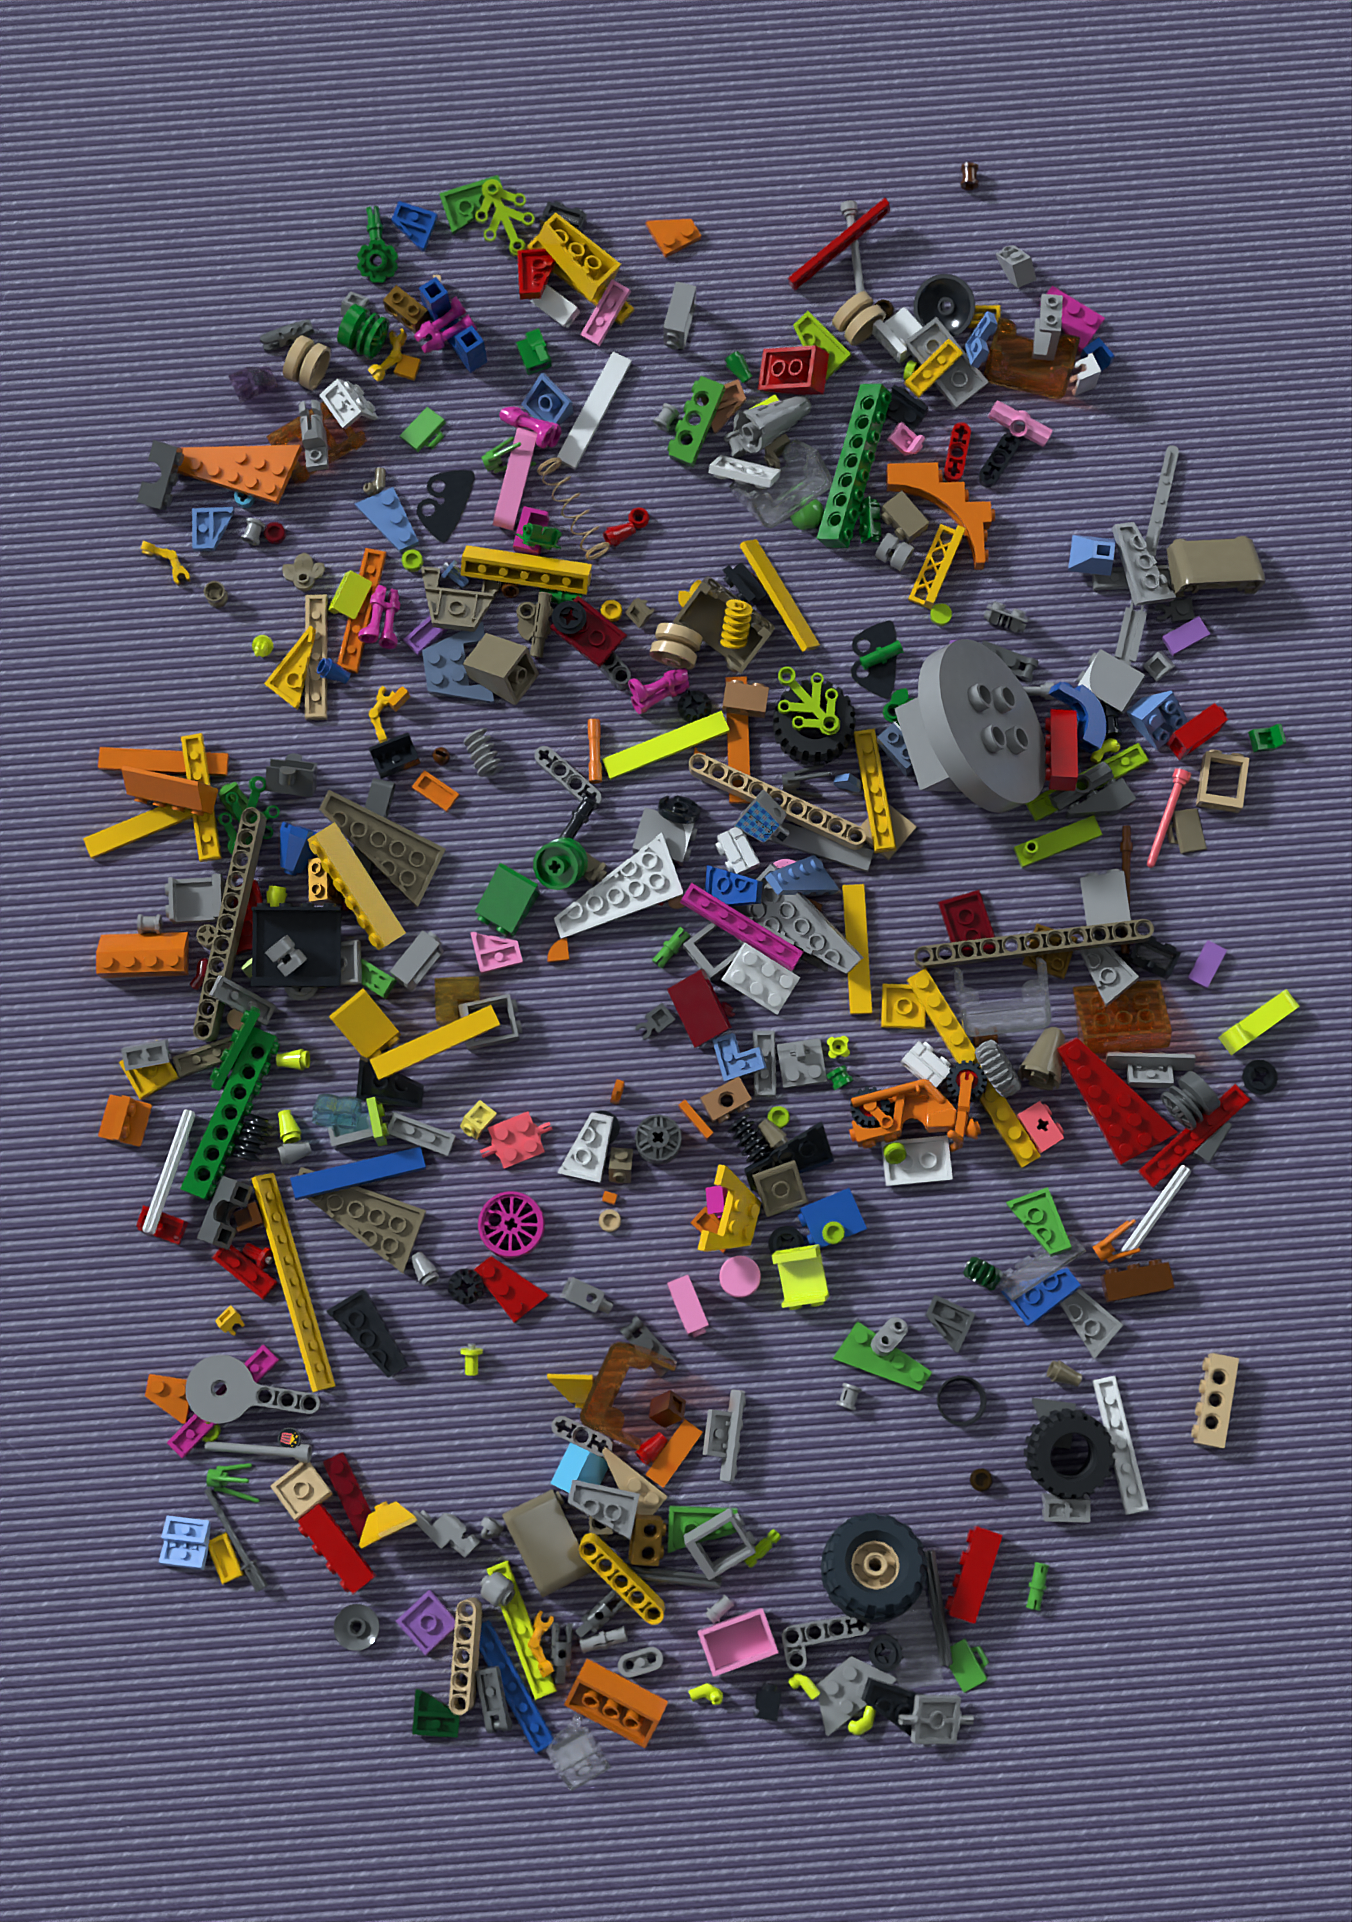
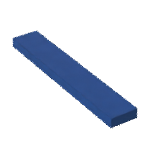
[290,1147,426,1201]
[469,1619,556,1754]

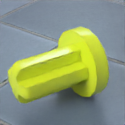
[252,635,274,658]
[460,1343,483,1376]

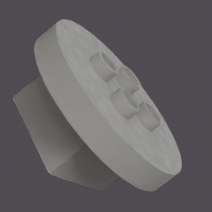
[895,639,1047,813]

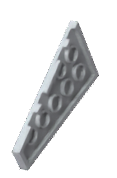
[732,864,864,974]

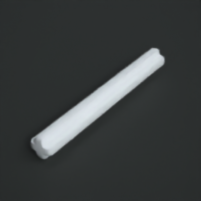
[1120,1165,1191,1259]

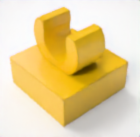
[215,1305,245,1335]

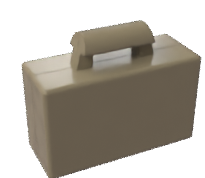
[1167,808,1207,854]

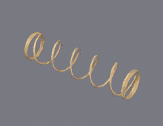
[537,457,610,560]

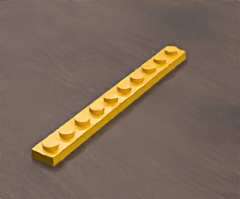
[906,968,1041,1168]
[251,1173,335,1393]

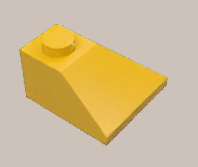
[547,1374,594,1408]
[359,1501,417,1548]

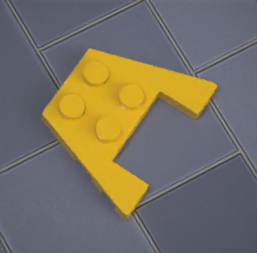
[697,1165,761,1252]

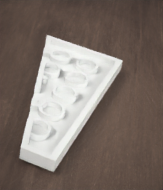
[554,832,684,939]

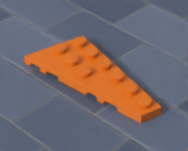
[177,445,303,504]

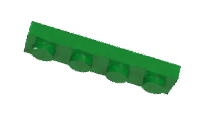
[210,1006,260,1091]

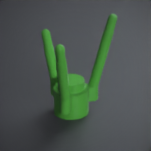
[481,437,536,474]
[207,1463,259,1503]

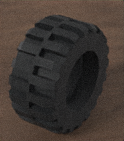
[773,679,856,766]
[1024,1408,1115,1500]

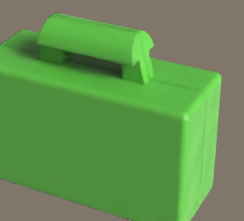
[399,407,446,452]
[949,1638,989,1693]

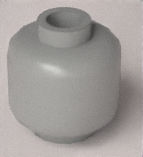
[480,1572,515,1607]

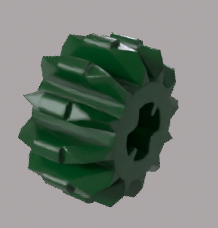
[963,1257,1003,1290]

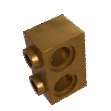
[383,285,430,334]
[308,858,342,906]
[628,1514,666,1566]

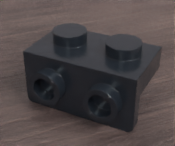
[723,562,768,607]
[369,733,421,779]

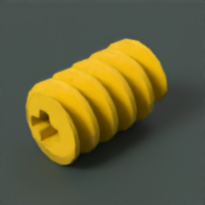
[720,599,753,649]

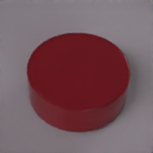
[264,522,286,545]

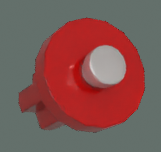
[242,1243,273,1269]

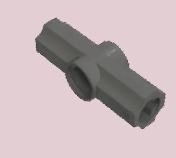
[1048,761,1114,812]

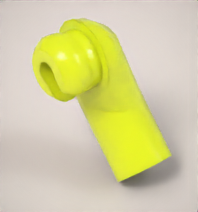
[689,1683,723,1705]

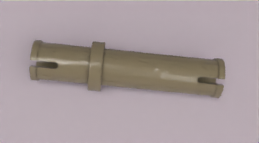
[530,592,552,658]

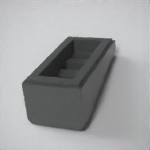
[1192,1122,1232,1164]

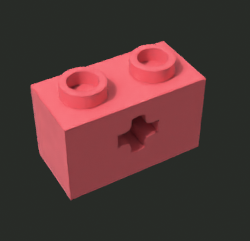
[1016,1101,1064,1154]

